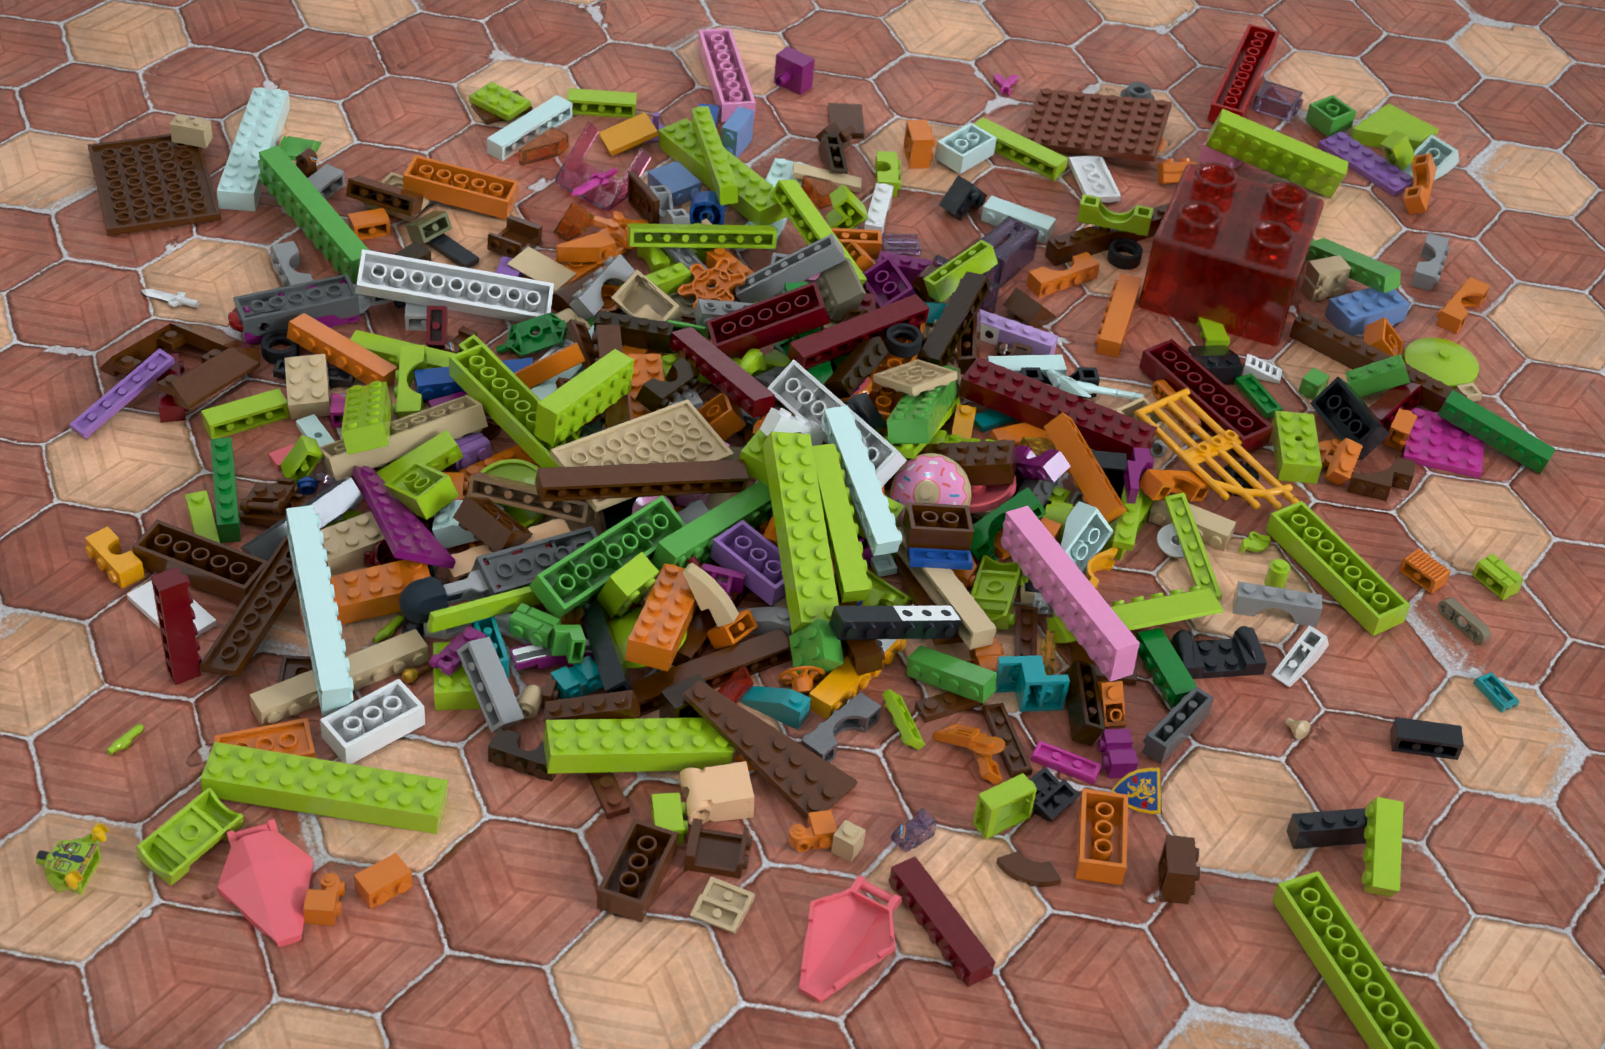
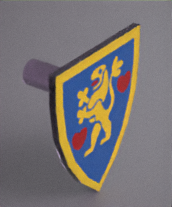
[1111,768,1162,814]

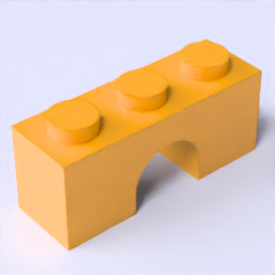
[84,526,145,589]

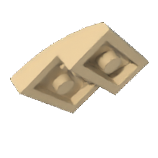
[690,876,755,934]

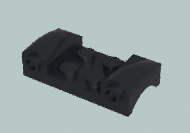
[1171,626,1267,679]

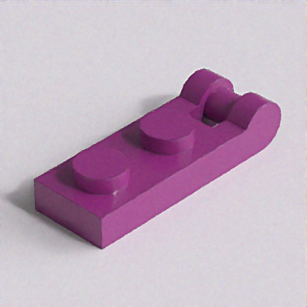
[429,625,486,676]

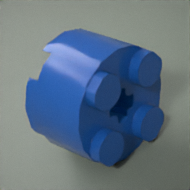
[689,191,726,225]

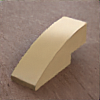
[683,563,739,627]

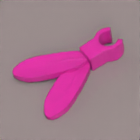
[994,74,1019,96]

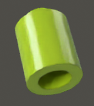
[1264,559,1290,589]

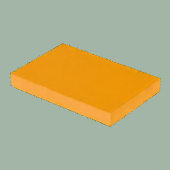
[598,112,659,156]

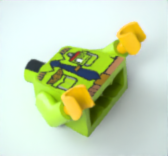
[36,823,109,895]

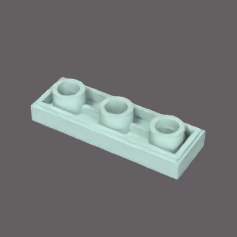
[296,414,335,447]

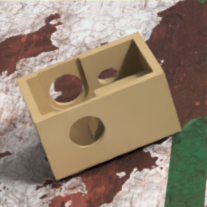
[611,270,683,322]

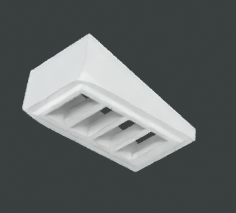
[1242,354,1282,384]

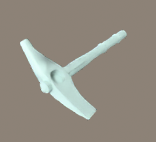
[1046,369,1144,401]

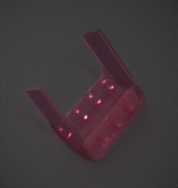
[555,121,651,211]

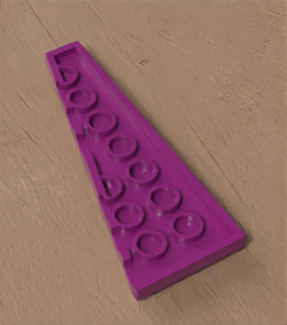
[352,466,456,569]

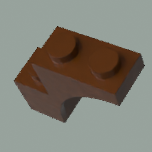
[1347,457,1416,501]

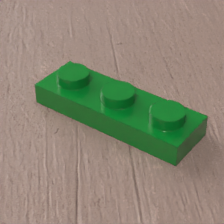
[1234,373,1283,419]

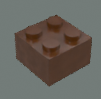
[1158,835,1200,904]

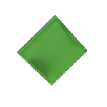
[280,136,322,161]

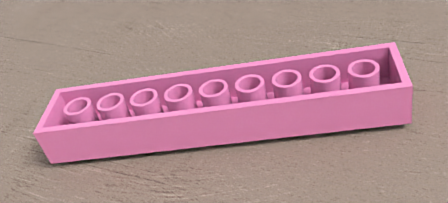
[1001,506,1140,682]

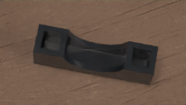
[1020,367,1100,398]

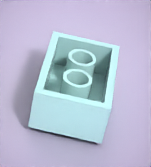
[935,123,997,174]

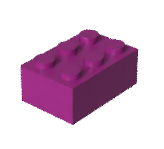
[863,255,917,308]

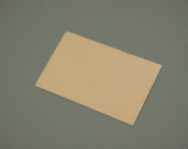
[507,246,577,291]

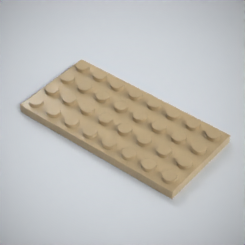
[550,399,734,512]

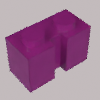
[1097,729,1138,778]

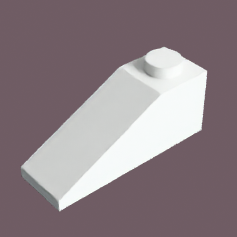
[1271,625,1329,688]

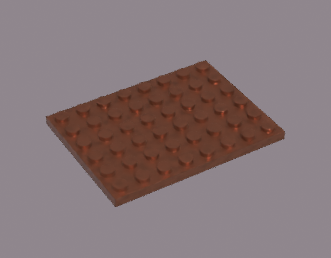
[1022,88,1172,162]

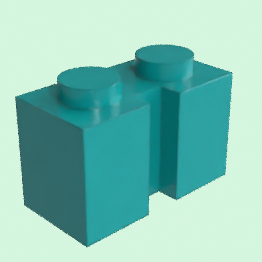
[551,656,603,699]

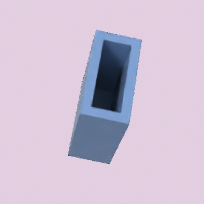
[721,106,754,158]
[647,161,701,207]

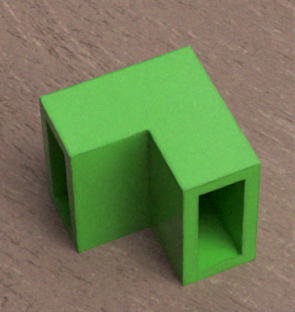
[550,625,586,663]

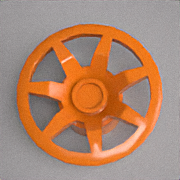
[777,666,825,697]

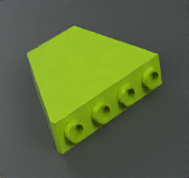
[1350,103,1439,152]

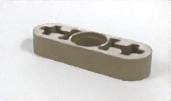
[1438,597,1491,644]

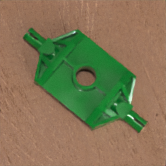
[495,312,577,359]

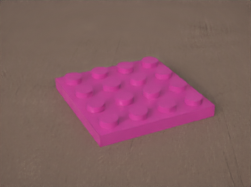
[1402,408,1484,478]

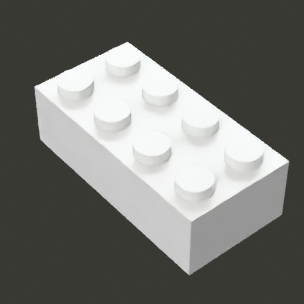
[320,679,425,764]

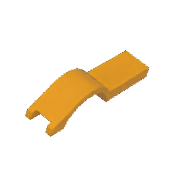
[1085,547,1118,590]

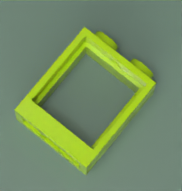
[972,773,1037,839]

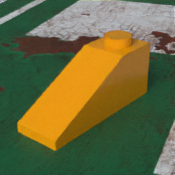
[951,404,977,439]

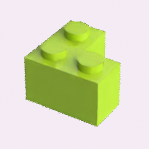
[826,184,868,229]

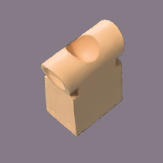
[679,761,754,825]

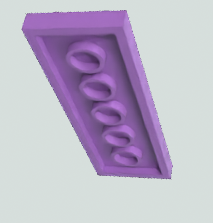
[1318,131,1413,197]

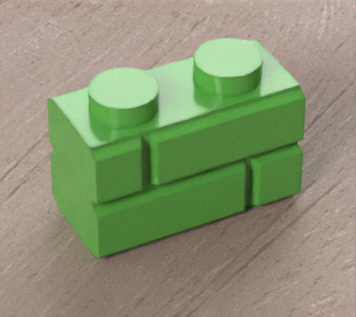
[509,603,561,649]

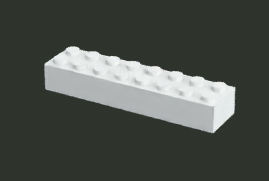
[767,360,907,487]

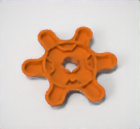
[591,211,649,250]
[678,258,746,310]

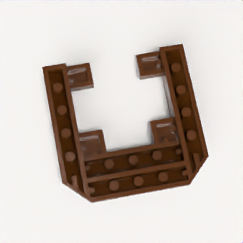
[100,323,260,409]

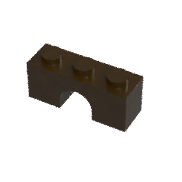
[488,727,556,782]

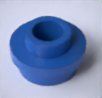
[297,476,318,495]

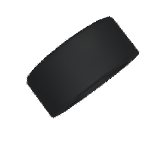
[1107,238,1143,270]
[885,323,923,358]
[261,330,300,365]

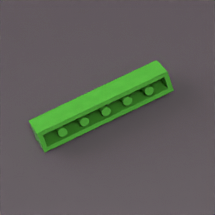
[1307,238,1401,293]

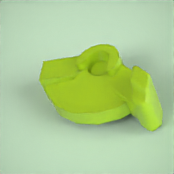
[1239,532,1271,554]

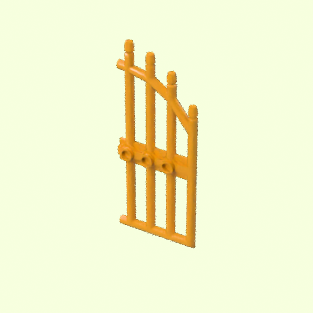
[1134,388,1300,510]

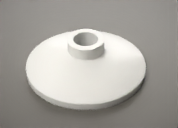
[1157,524,1184,558]

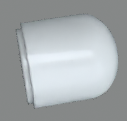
[1150,439,1168,457]

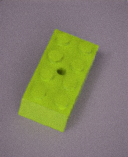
[1271,411,1322,484]

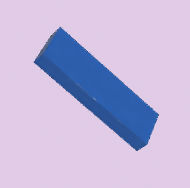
[907,548,973,570]

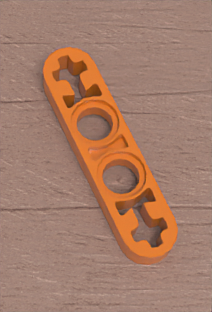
[1151,379,1201,434]

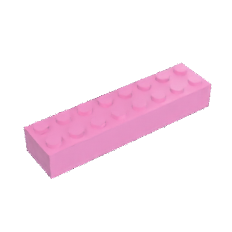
[698,28,756,122]

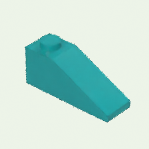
[740,686,811,730]

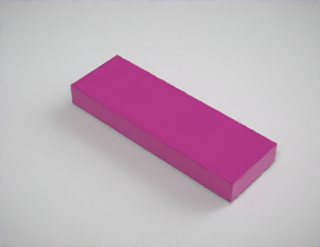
[1030,740,1102,785]

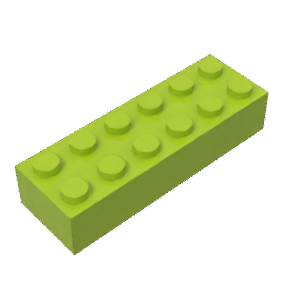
[534,349,634,447]
[341,381,392,455]

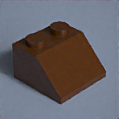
[1003,287,1057,329]

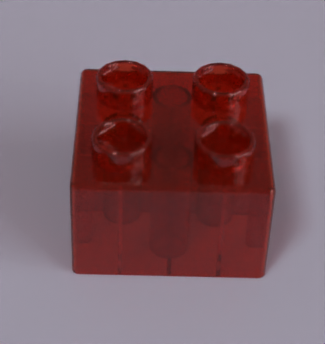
[1139,162,1324,346]

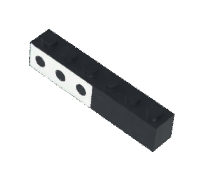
[829,605,962,640]

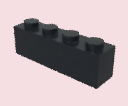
[1286,808,1368,849]

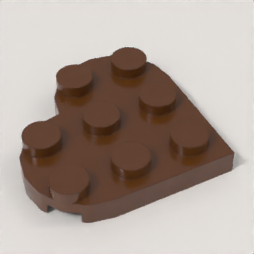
[239,478,307,526]

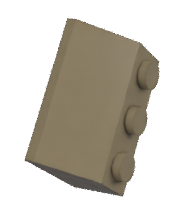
[816,258,866,321]

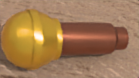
[402,664,434,683]

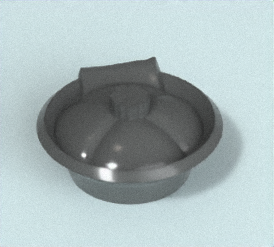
[1120,82,1155,100]

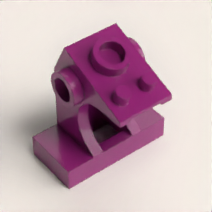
[702,563,746,611]

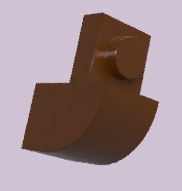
[816,122,856,149]

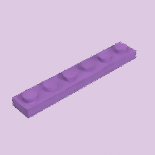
[69,348,175,439]

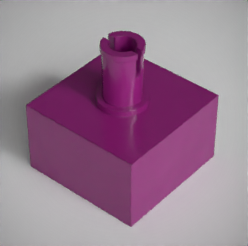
[774,46,815,95]

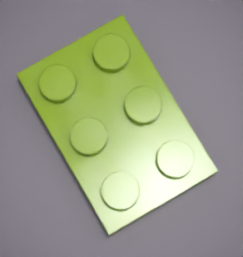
[469,82,531,121]

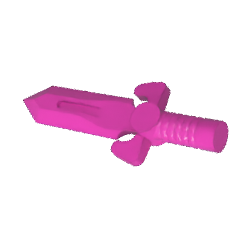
[571,168,617,196]

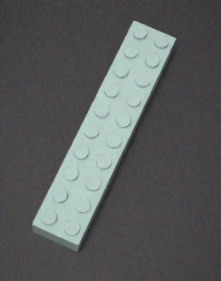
[217,87,290,212]
[286,505,354,716]

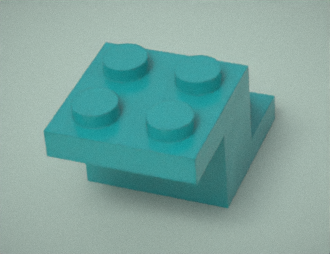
[994,655,1070,712]

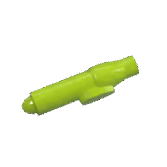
[372,615,404,644]
[106,724,144,755]

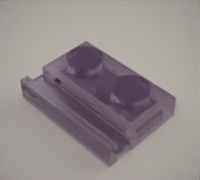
[882,234,921,256]

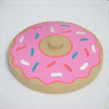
[890,453,971,525]

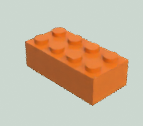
[1075,788,1128,885]

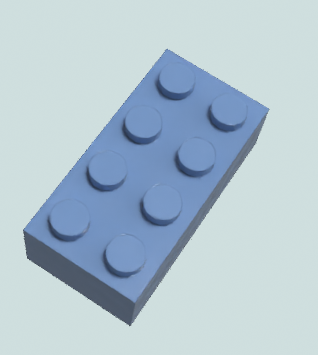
[1325,288,1410,336]

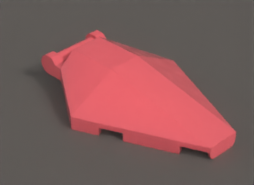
[217,818,314,947]
[798,875,902,1003]

